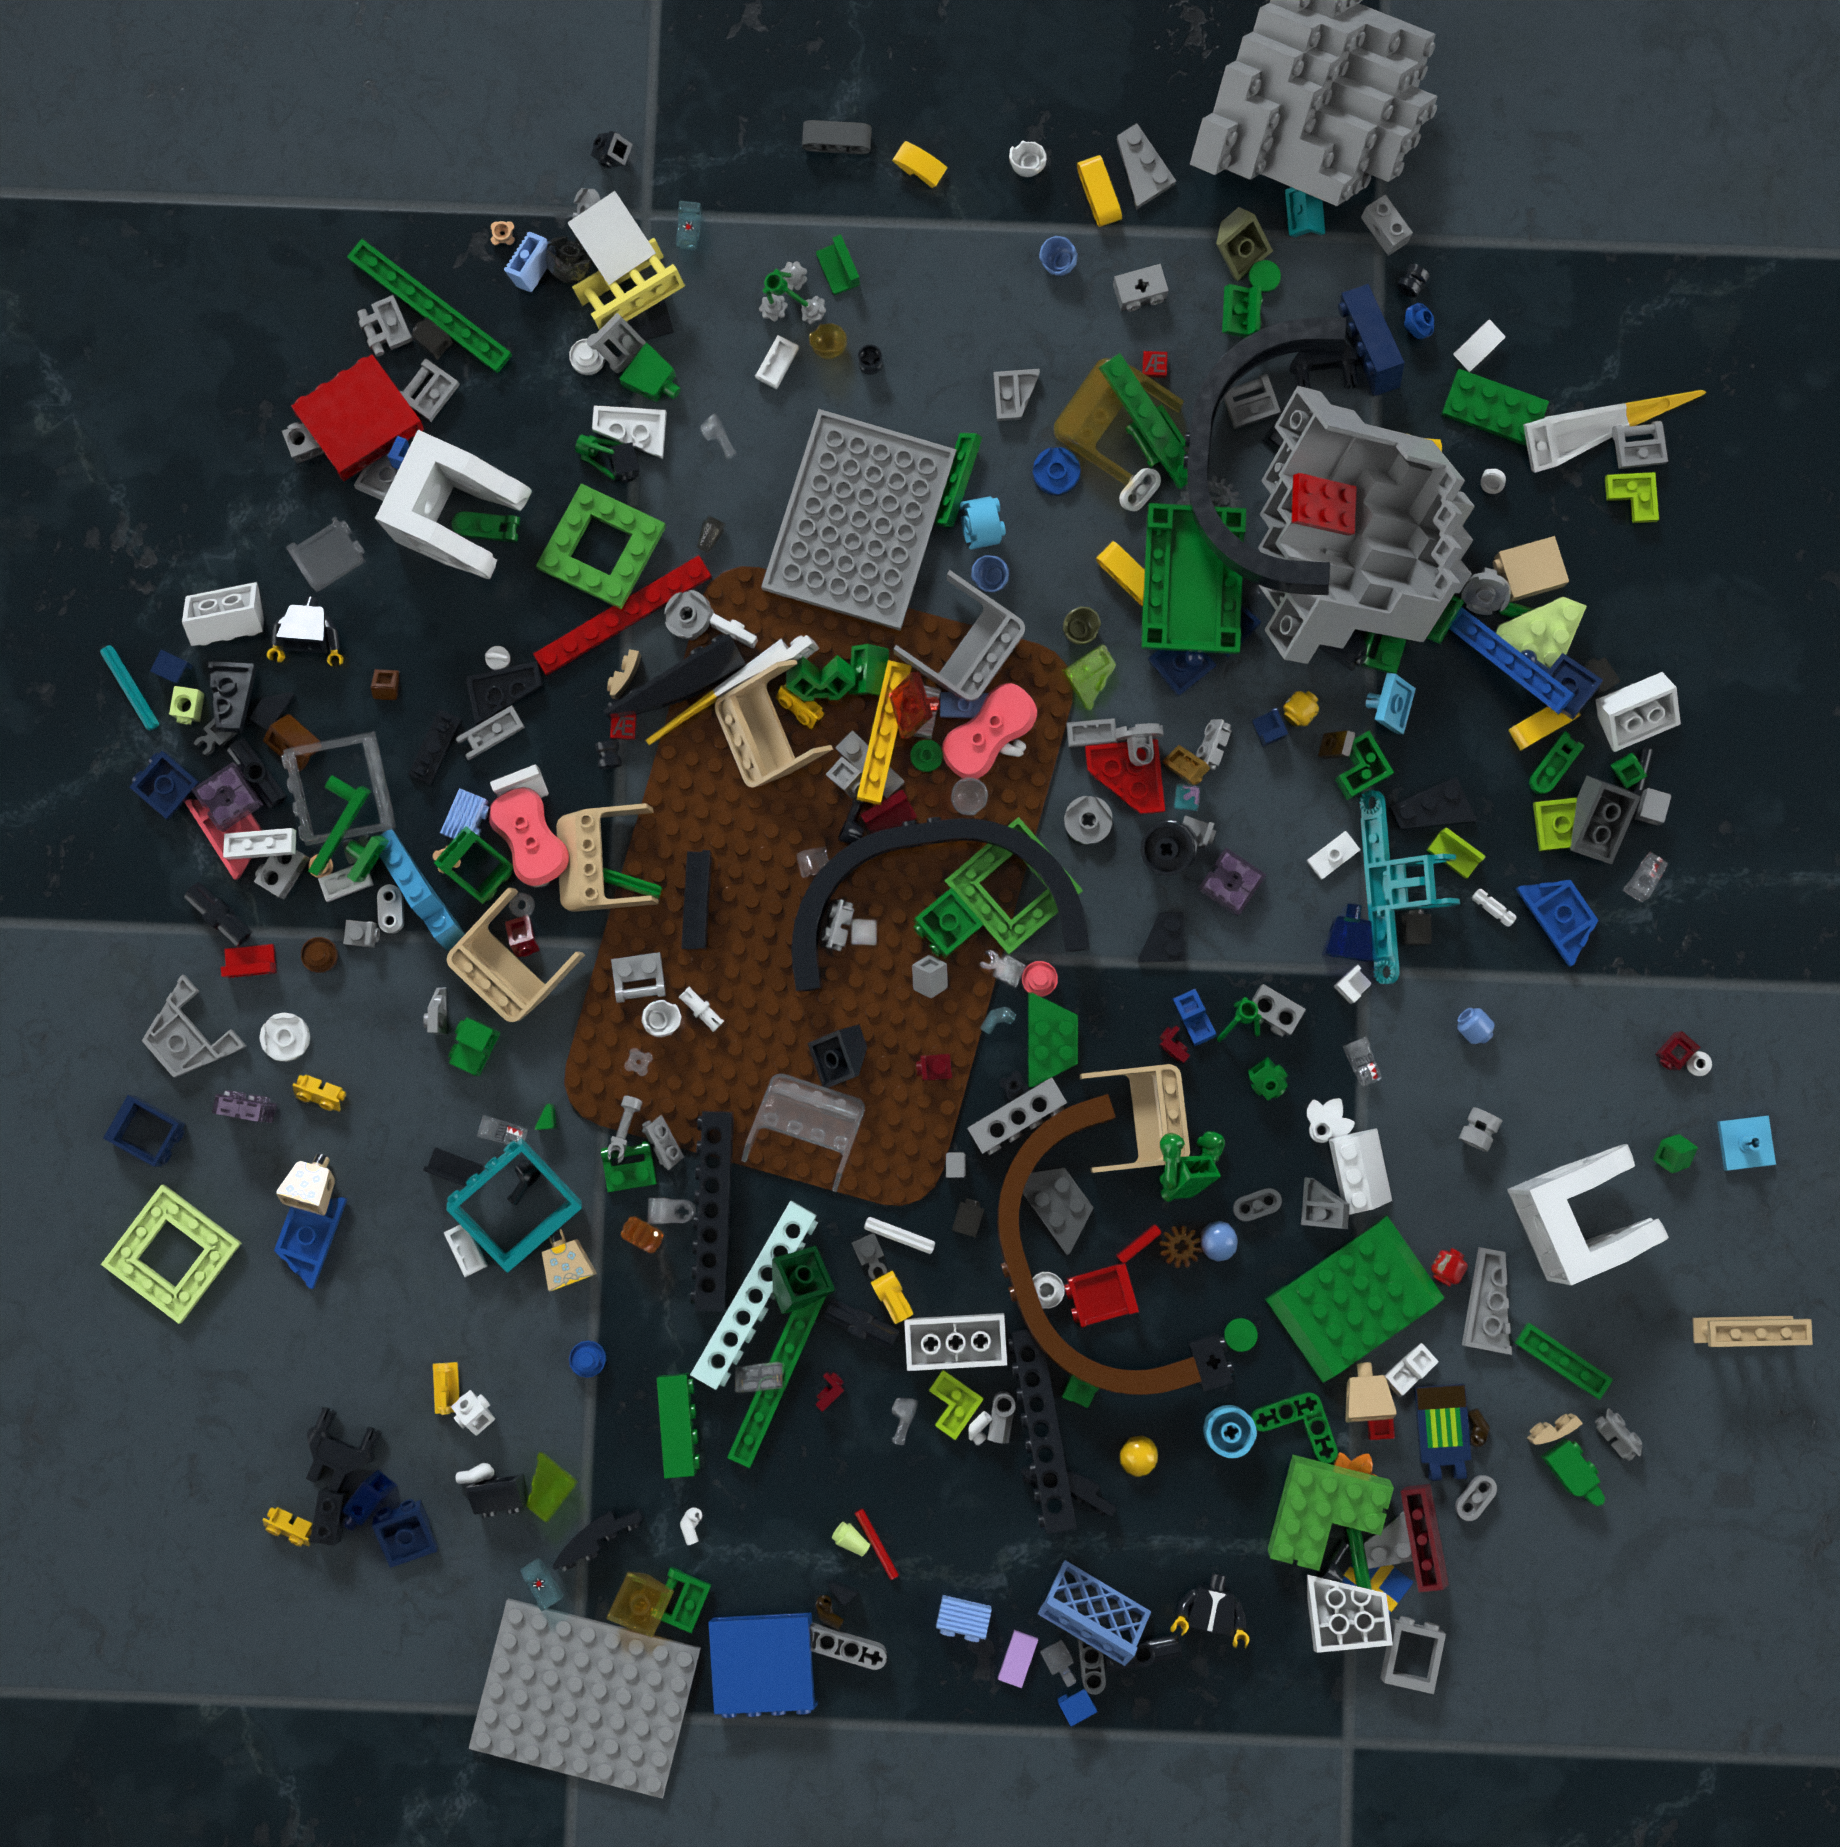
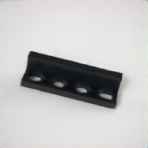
[681,850,712,951]

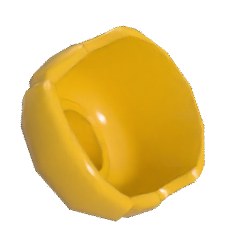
[1120,1436,1158,1477]

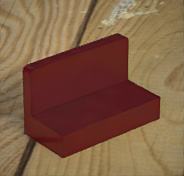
[861,790,917,834]

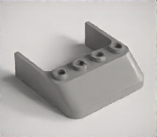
[893,570,1025,701]

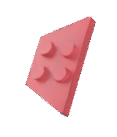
[184,795,262,880]

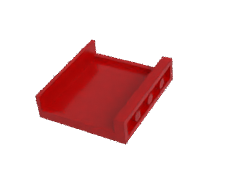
[291,354,424,482]

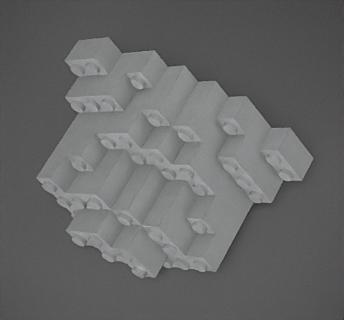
[1190,0,1438,206]
[1258,386,1475,664]

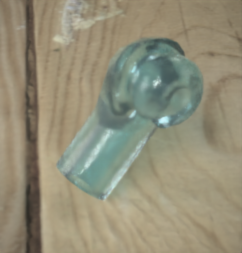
[980,1007,1015,1035]

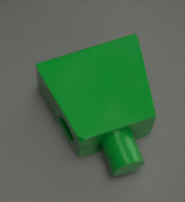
[619,343,681,402]

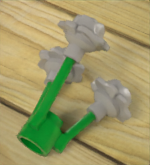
[759,261,826,324]

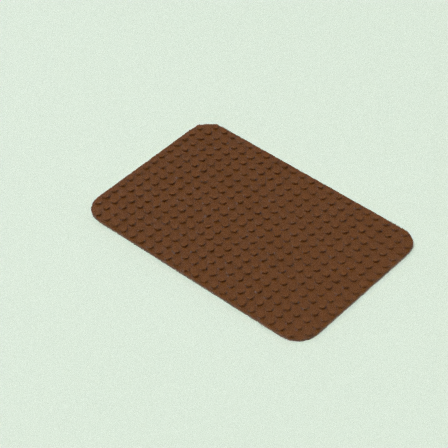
[564,566,1073,1206]

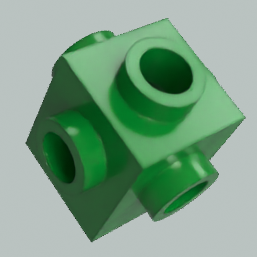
[1248,1056,1288,1101]

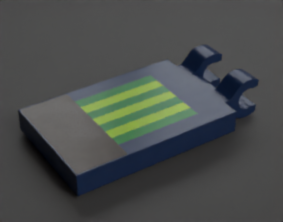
[1414,1384,1472,1481]

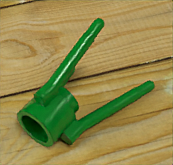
[575,434,636,481]
[1217,997,1262,1042]

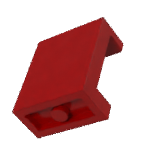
[1064,1263,1139,1328]

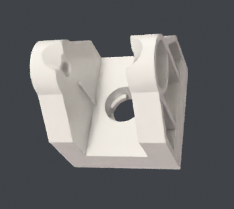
[375,430,532,579]
[1507,1144,1669,1285]

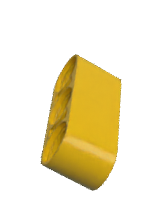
[1077,155,1122,227]
[1095,541,1144,606]
[1508,707,1581,751]

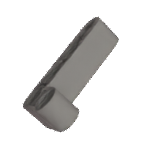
[810,1623,887,1670]

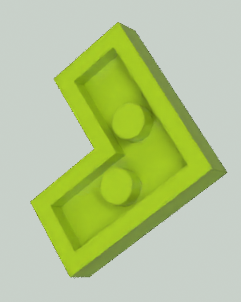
[1605,472,1659,523]
[929,1370,984,1440]

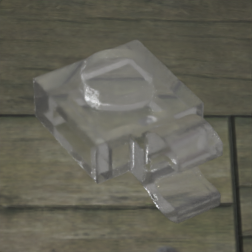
[1040,1639,1076,1687]

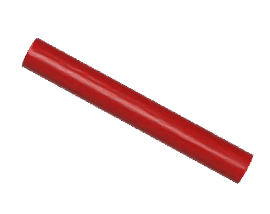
[854,1509,899,1580]

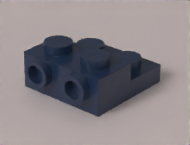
[129,751,201,820]
[372,1499,438,1568]

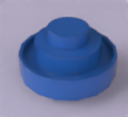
[1404,303,1434,340]
[569,1340,607,1378]

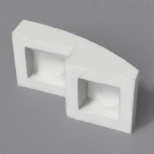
[1385,1343,1439,1397]

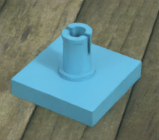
[1366,673,1416,735]
[1717,1116,1776,1171]

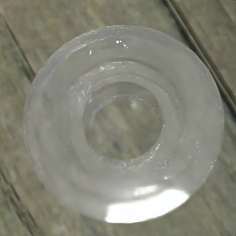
[510,893,535,917]

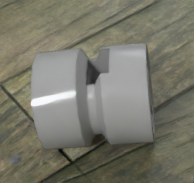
[1458,1107,1502,1152]

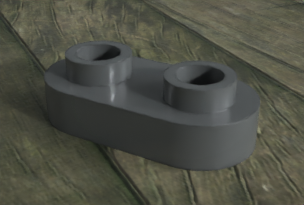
[1233,1188,1282,1221]

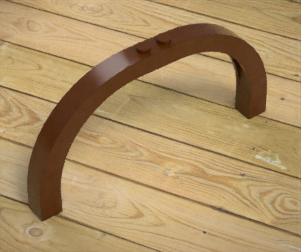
[997,1094,1201,1395]

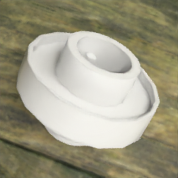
[569,339,605,375]
[1032,1272,1064,1308]

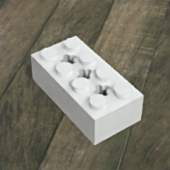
[904,1313,1007,1371]

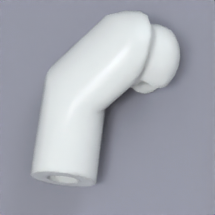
[999,740,1026,757]
[969,1411,992,1446]

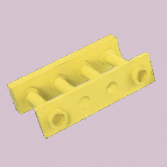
[572,238,685,330]

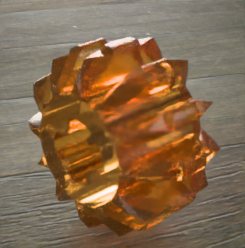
[621,1216,664,1253]
[1159,1226,1202,1268]

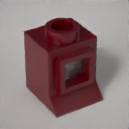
[1656,1031,1701,1070]

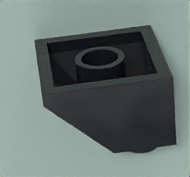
[808,1024,867,1090]

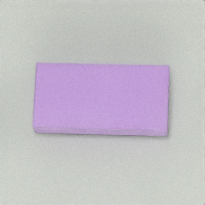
[998,1630,1038,1688]

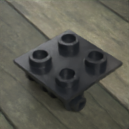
[627,299,674,341]

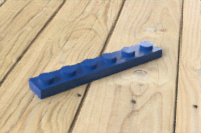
[1449,607,1575,715]

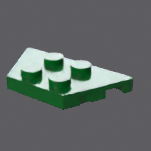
[1028,992,1078,1087]

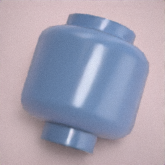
[1457,1008,1494,1044]

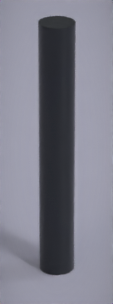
[1631,748,1652,820]

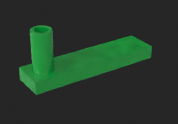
[308,775,371,876]

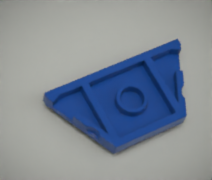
[1516,880,1598,967]
[274,1197,348,1289]

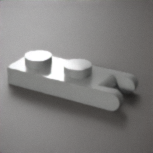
[456,706,525,760]

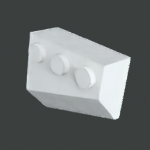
[1307,1575,1393,1653]

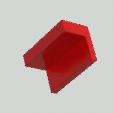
[221,944,276,978]

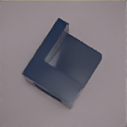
[150,650,193,683]
[1252,708,1288,747]

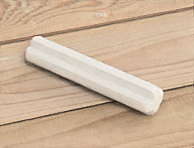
[864,1217,935,1254]

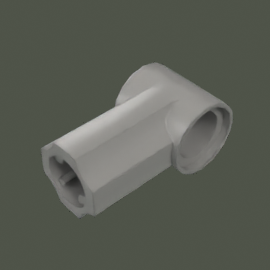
[987,1391,1016,1443]

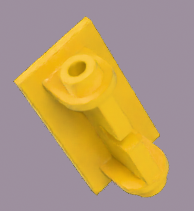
[775,684,825,729]
[292,1074,346,1112]
[433,1362,460,1415]
[263,1507,313,1547]

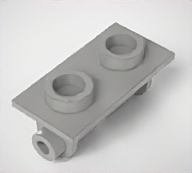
[1196,719,1232,771]
[821,899,854,951]
[642,1115,684,1170]
[1595,1408,1642,1461]

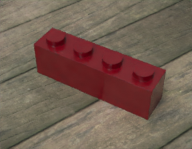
[1400,1484,1449,1592]

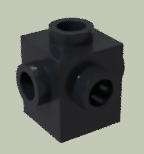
[590,131,633,169]

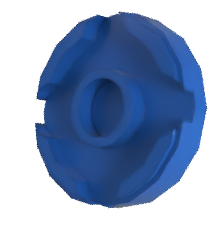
[1033,447,1081,496]

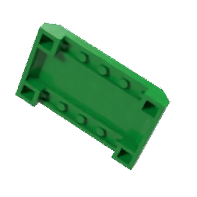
[1141,503,1247,654]
[1265,1215,1444,1383]

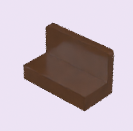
[263,714,324,772]

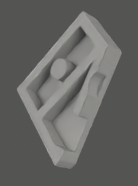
[423,988,447,1035]

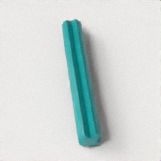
[100,645,159,731]

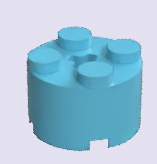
[960,496,1006,550]
[1203,1405,1257,1458]

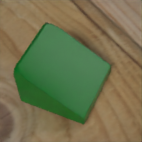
[1611,753,1647,789]
[534,1104,557,1130]

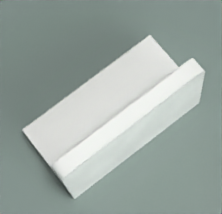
[490,764,549,798]

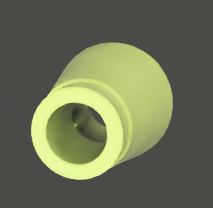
[832,1522,870,1557]

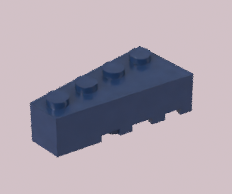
[1338,284,1405,397]

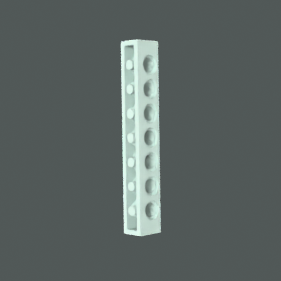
[690,1201,818,1390]

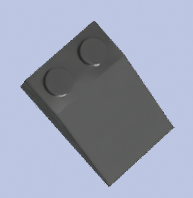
[1570,776,1641,864]

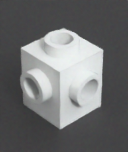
[451,1390,495,1436]

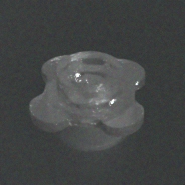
[625,1048,653,1076]

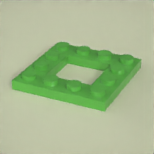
[536,484,667,609]
[945,817,1083,955]

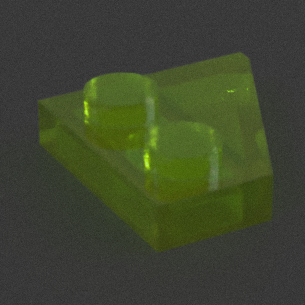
[1063,644,1116,710]
[527,1452,578,1522]

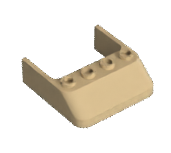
[715,659,833,787]
[556,803,659,912]
[447,888,585,1022]
[1080,1064,1190,1173]

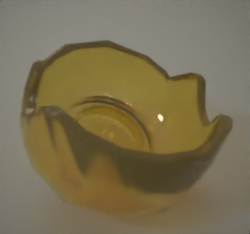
[809,323,847,359]

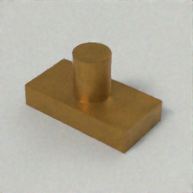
[1162,745,1210,785]

